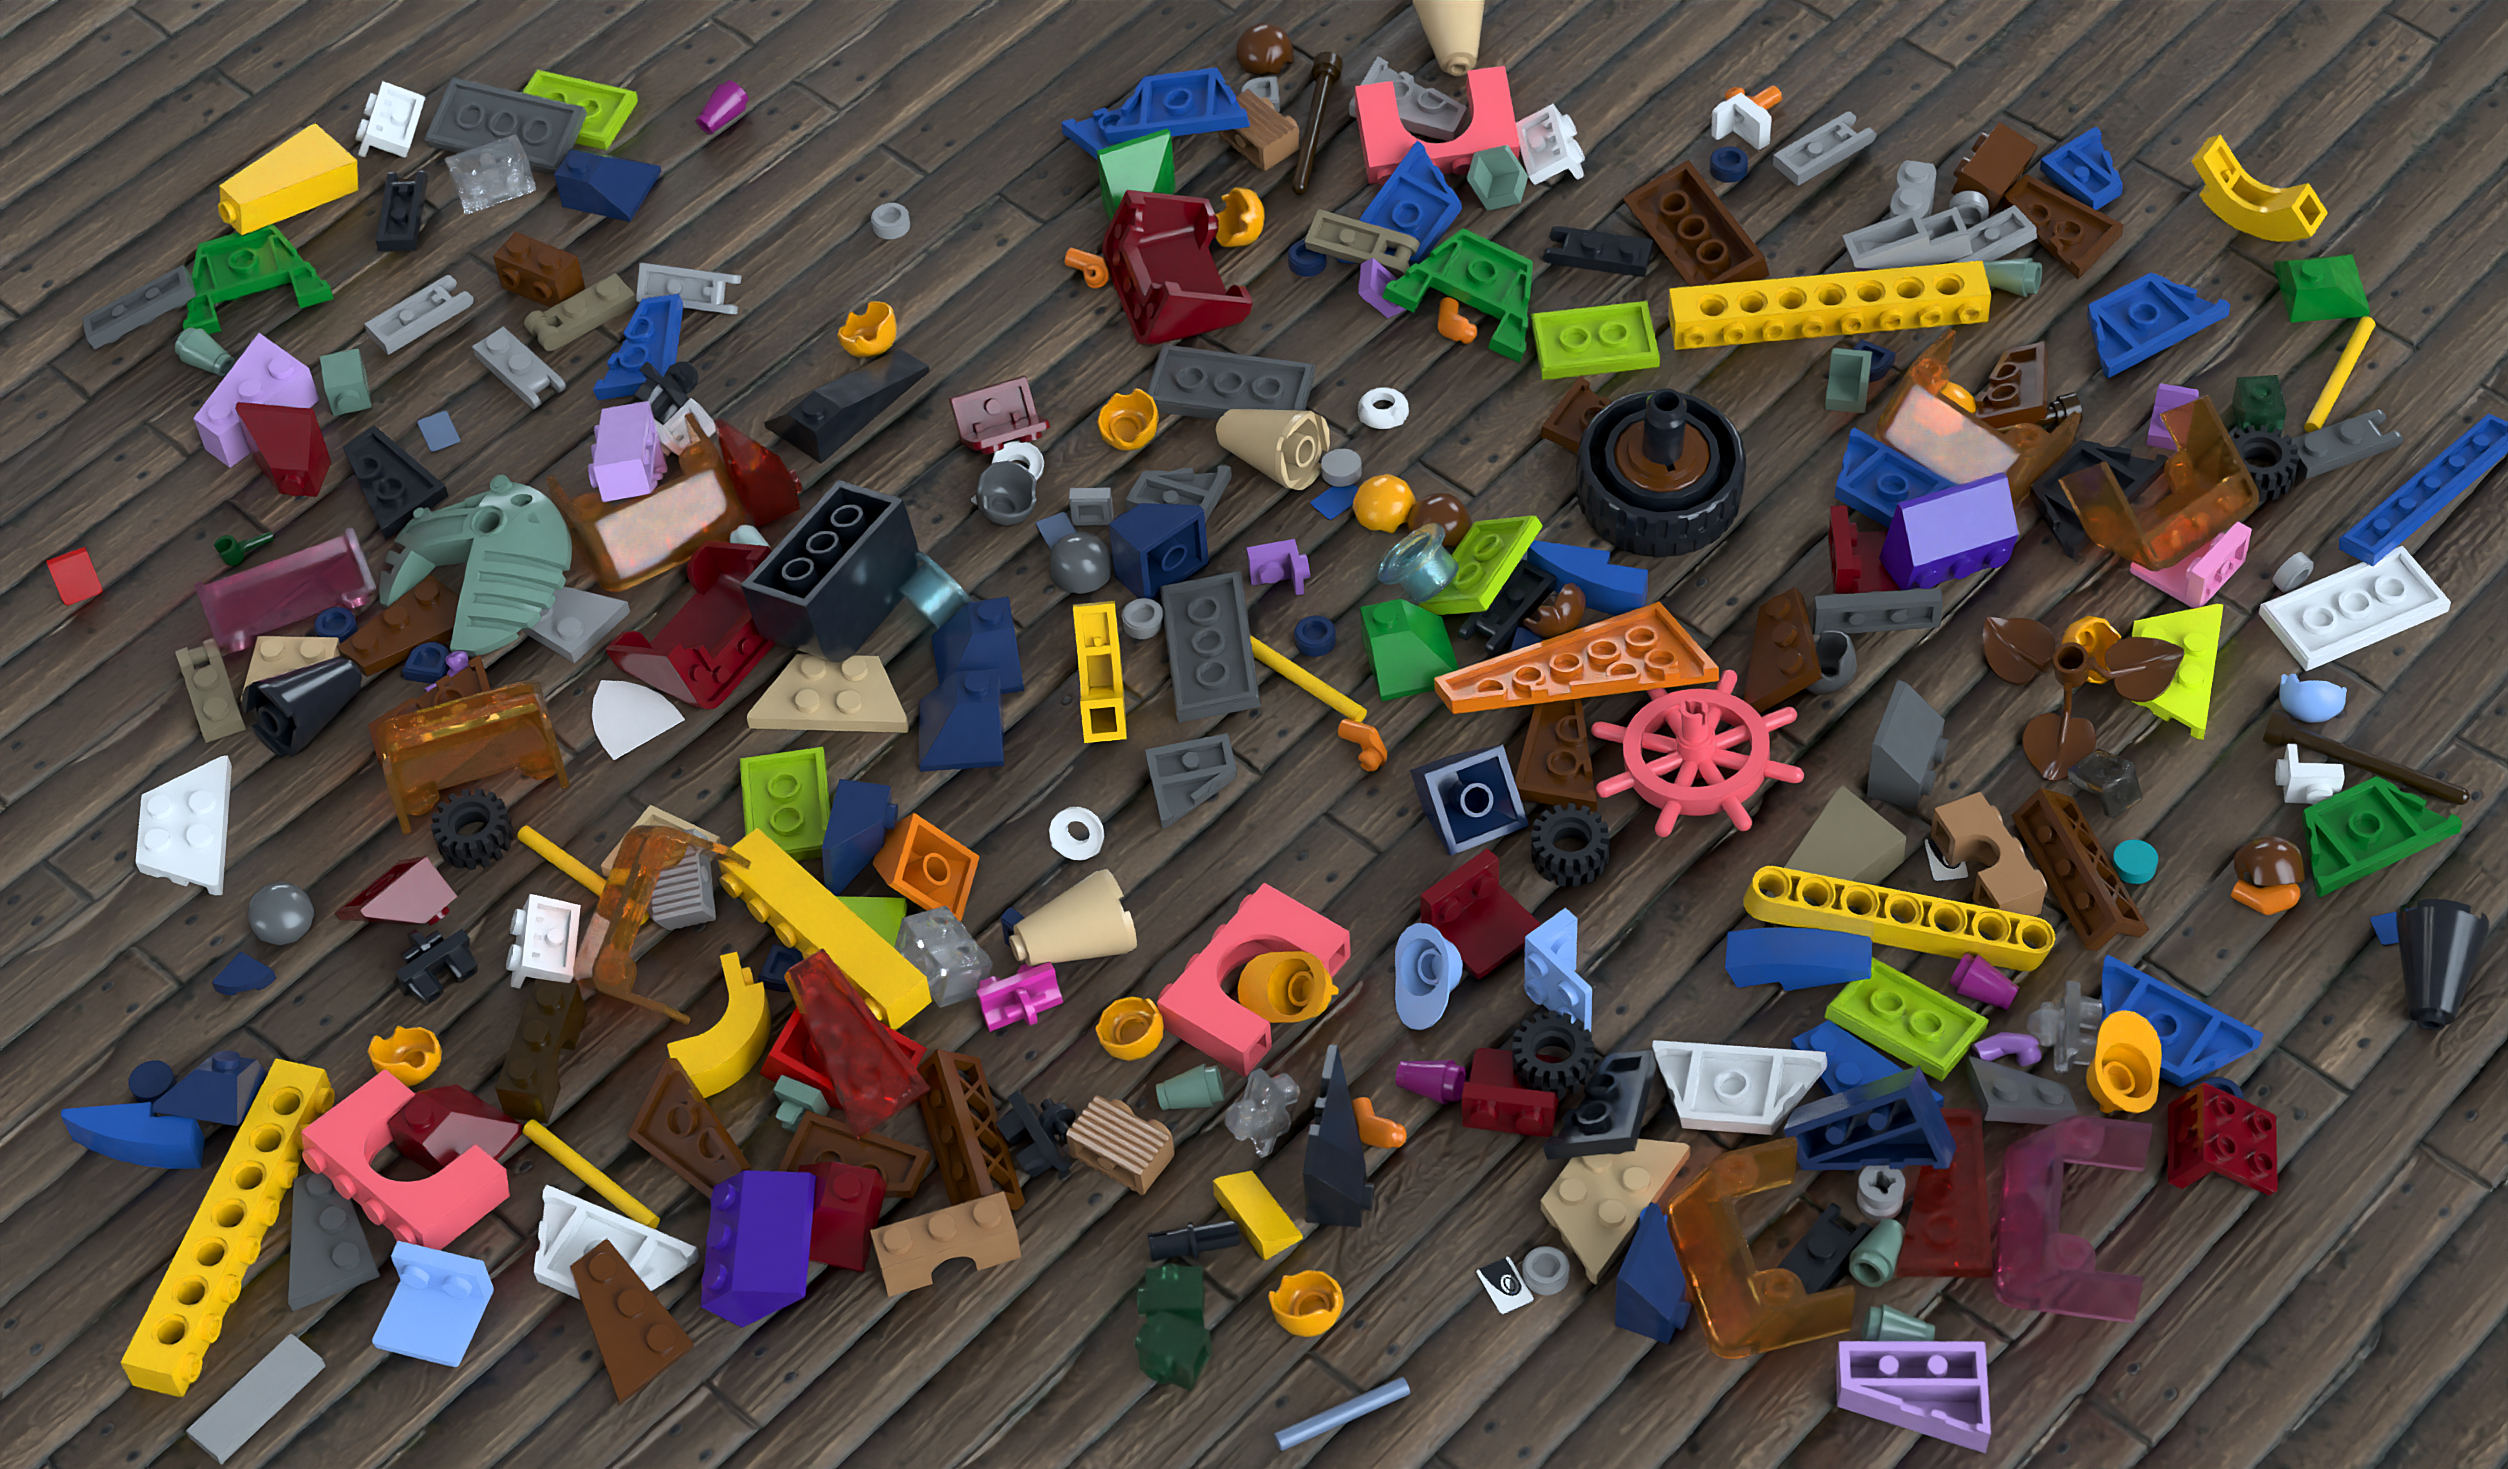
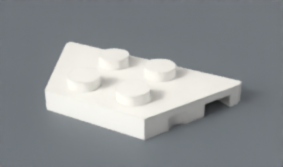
[136,755,232,895]
[1652,1040,1828,1135]
[534,1185,699,1299]

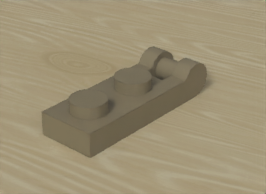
[1304,209,1420,278]
[524,273,638,351]
[175,637,246,743]

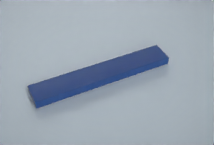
[2338,413,2508,567]

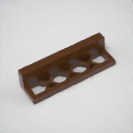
[2011,788,2149,951]
[912,1049,1025,1210]

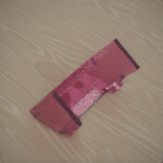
[194,527,377,653]
[1992,1115,2152,1324]

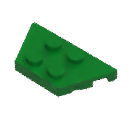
[2302,776,2463,898]

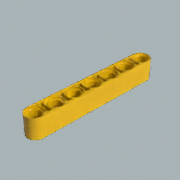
[1743,866,2055,971]

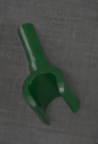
[214,531,274,566]

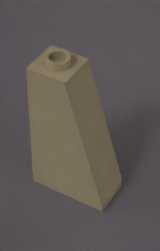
[1761,786,1906,928]

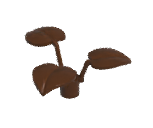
[1983,617,2184,782]

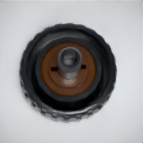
[1576,388,1746,557]

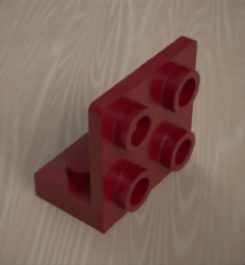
[1827,506,1901,594]
[1420,848,1542,979]
[2168,1082,2278,1196]

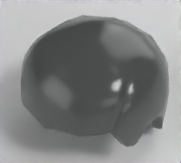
[976,461,1037,526]
[1050,532,1111,594]
[1805,630,1857,695]
[247,881,315,946]

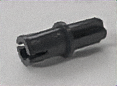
[1147,1220,1241,1262]

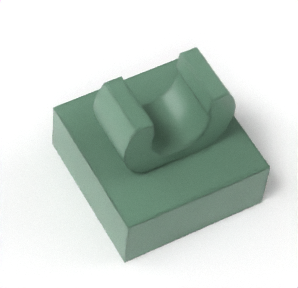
[773,1075,830,1134]

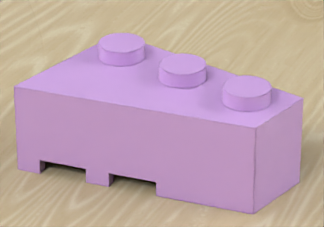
[194,333,320,468]
[588,401,668,502]
[1836,1341,1991,1453]

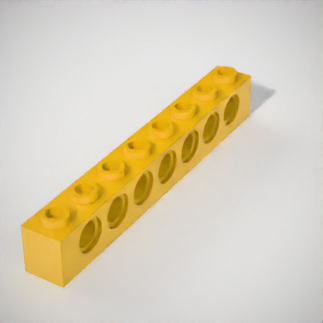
[1668,260,1991,350]
[120,1058,335,1398]

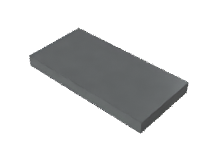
[424,77,587,175]
[1147,344,1316,420]
[1160,571,1261,723]

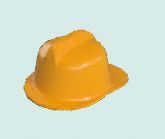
[1237,951,1339,1023]
[2086,1010,2162,1113]

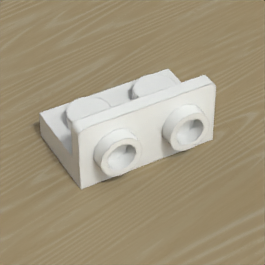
[355,82,425,158]
[1516,104,1585,185]
[506,894,581,989]

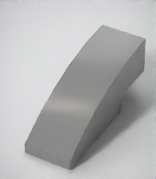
[1842,207,1973,269]

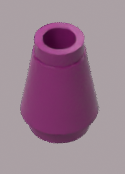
[696,80,749,135]
[1949,953,2020,1010]
[1395,1060,1466,1105]

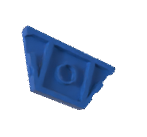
[1105,68,1250,144]
[1335,140,1462,267]
[2087,273,2230,379]
[1834,427,1957,528]
[2100,954,2264,1088]

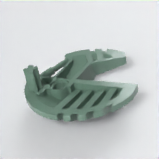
[379,475,572,656]

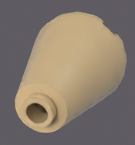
[1412,0,1485,76]
[1216,409,1330,490]
[1009,869,1137,967]

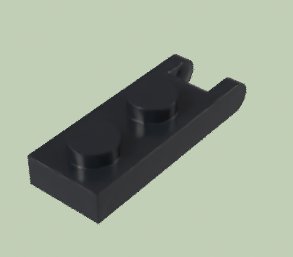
[376,170,428,252]
[1543,226,1653,278]
[1458,559,1557,655]
[1761,1202,1873,1320]

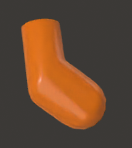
[1725,85,1782,110]
[1065,248,1109,289]
[1437,297,1477,344]
[1338,718,1388,772]
[2230,879,2301,915]
[1351,1097,1407,1149]

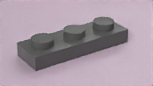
[82,265,196,349]
[1812,588,1943,636]

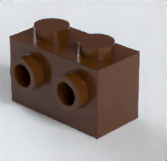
[1951,122,2038,217]
[493,231,585,308]

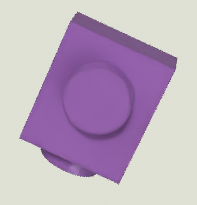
[1358,258,1407,318]

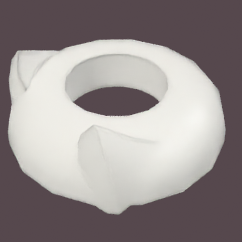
[1358,387,1409,429]
[991,441,1044,481]
[1049,807,1104,860]

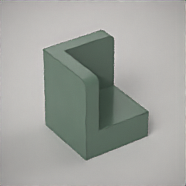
[1467,145,1528,211]
[1825,348,1872,414]

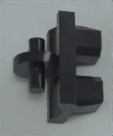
[634,361,699,425]
[396,929,478,1006]
[996,1090,1076,1178]

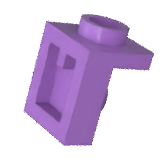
[2146,384,2199,452]
[1246,539,1310,595]

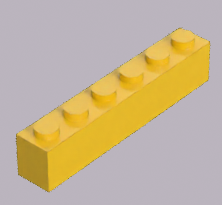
[717,828,932,1031]

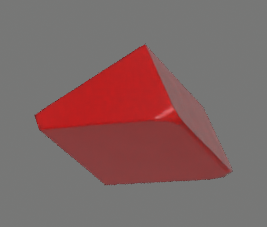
[46,547,103,606]

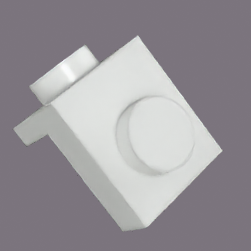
[1711,93,1771,151]
[654,398,719,461]
[2275,744,2344,805]

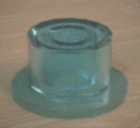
[1377,523,1459,603]
[898,551,974,630]

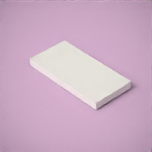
[2259,546,2451,671]

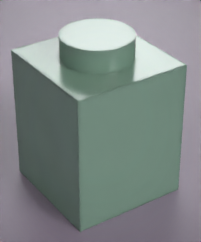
[320,348,372,416]

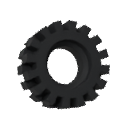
[2220,425,2299,502]
[431,788,514,870]
[1531,803,1610,887]
[1512,1011,1594,1099]

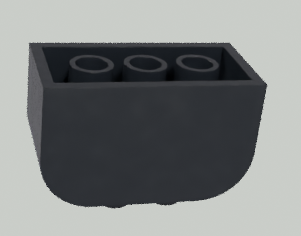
[741,480,919,662]

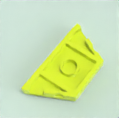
[2132,604,2223,740]

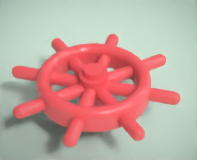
[1591,669,1804,837]

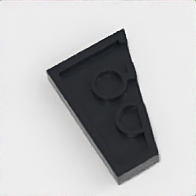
[342,425,449,540]
[1542,1050,1656,1160]

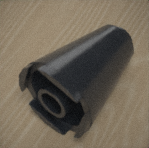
[242,656,362,758]
[2396,899,2490,1030]

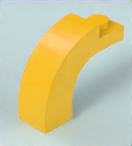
[2191,135,2328,242]
[1073,601,1127,743]
[667,952,771,1098]

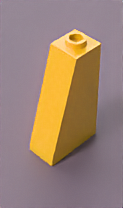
[218,123,358,235]

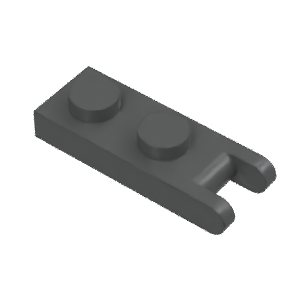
[2291,409,2404,479]

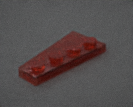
[784,948,930,1140]
[1896,1108,1993,1278]

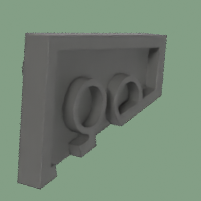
[288,1171,380,1312]

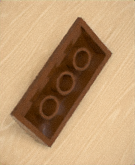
[1623,160,1770,287]

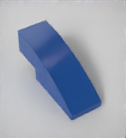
[1527,540,1648,616]
[1725,927,1872,991]
[61,1102,205,1169]

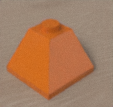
[873,813,980,928]

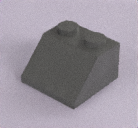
[1867,680,1949,811]

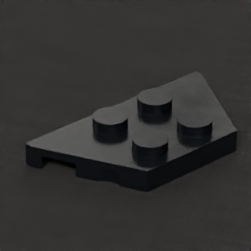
[2029,440,2170,559]

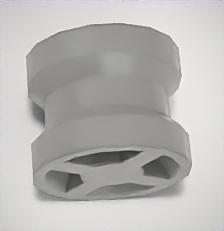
[1857,1166,1905,1221]

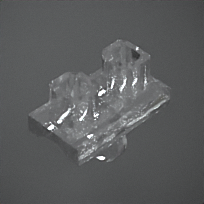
[2027,980,2102,1074]
[1225,1068,1300,1158]

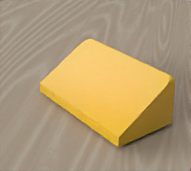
[1212,1171,1303,1261]

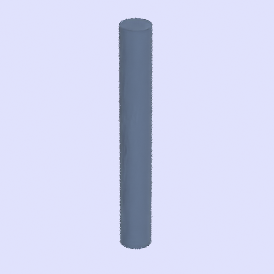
[1273,1377,1410,1451]

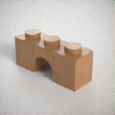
[1930,791,2047,916]
[870,1191,1022,1297]

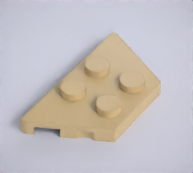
[747,654,909,733]
[1541,1139,1690,1284]

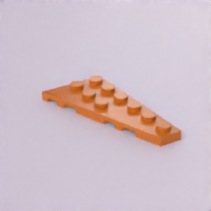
[1434,602,1719,714]

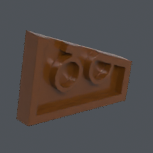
[2002,174,2124,279]
[1963,342,2048,435]
[1541,375,1612,455]
[627,1058,752,1199]

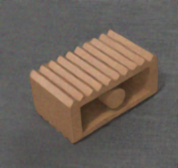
[1217,89,1299,172]
[1066,1095,1175,1195]

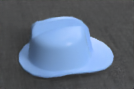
[1395,923,1463,1030]

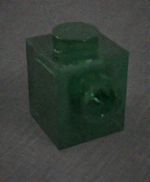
[2232,375,2287,438]
[1137,1264,1205,1333]
[1135,1309,1212,1391]

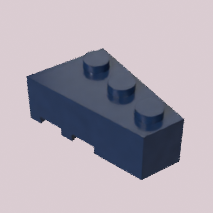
[1783,1066,1957,1170]

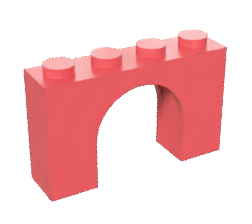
[1355,66,1520,185]
[1157,883,1351,1078]
[301,1069,510,1251]

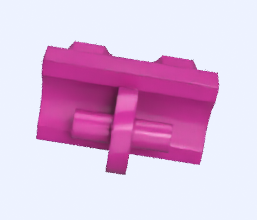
[976,962,1063,1032]

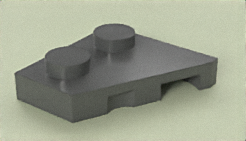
[1126,465,1232,523]
[1145,733,1237,828]
[1965,1057,2078,1126]

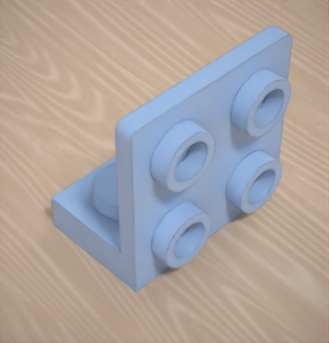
[1524,908,1592,1032]
[372,1241,494,1367]

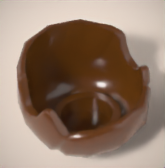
[1236,23,1294,75]
[1407,493,1473,553]
[1523,582,1586,640]
[2234,836,2305,886]

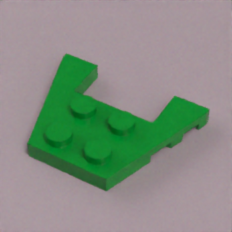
[183,224,334,335]
[1382,228,1533,363]

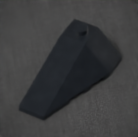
[764,349,930,464]
[1303,1044,1374,1228]

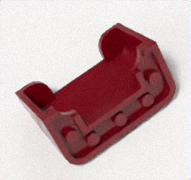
[1103,190,1253,345]
[604,541,776,710]

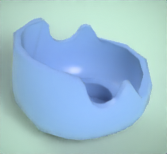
[2279,674,2347,723]

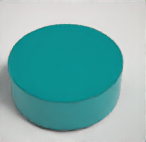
[2112,840,2158,884]

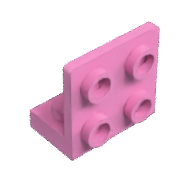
[2130,518,2252,609]

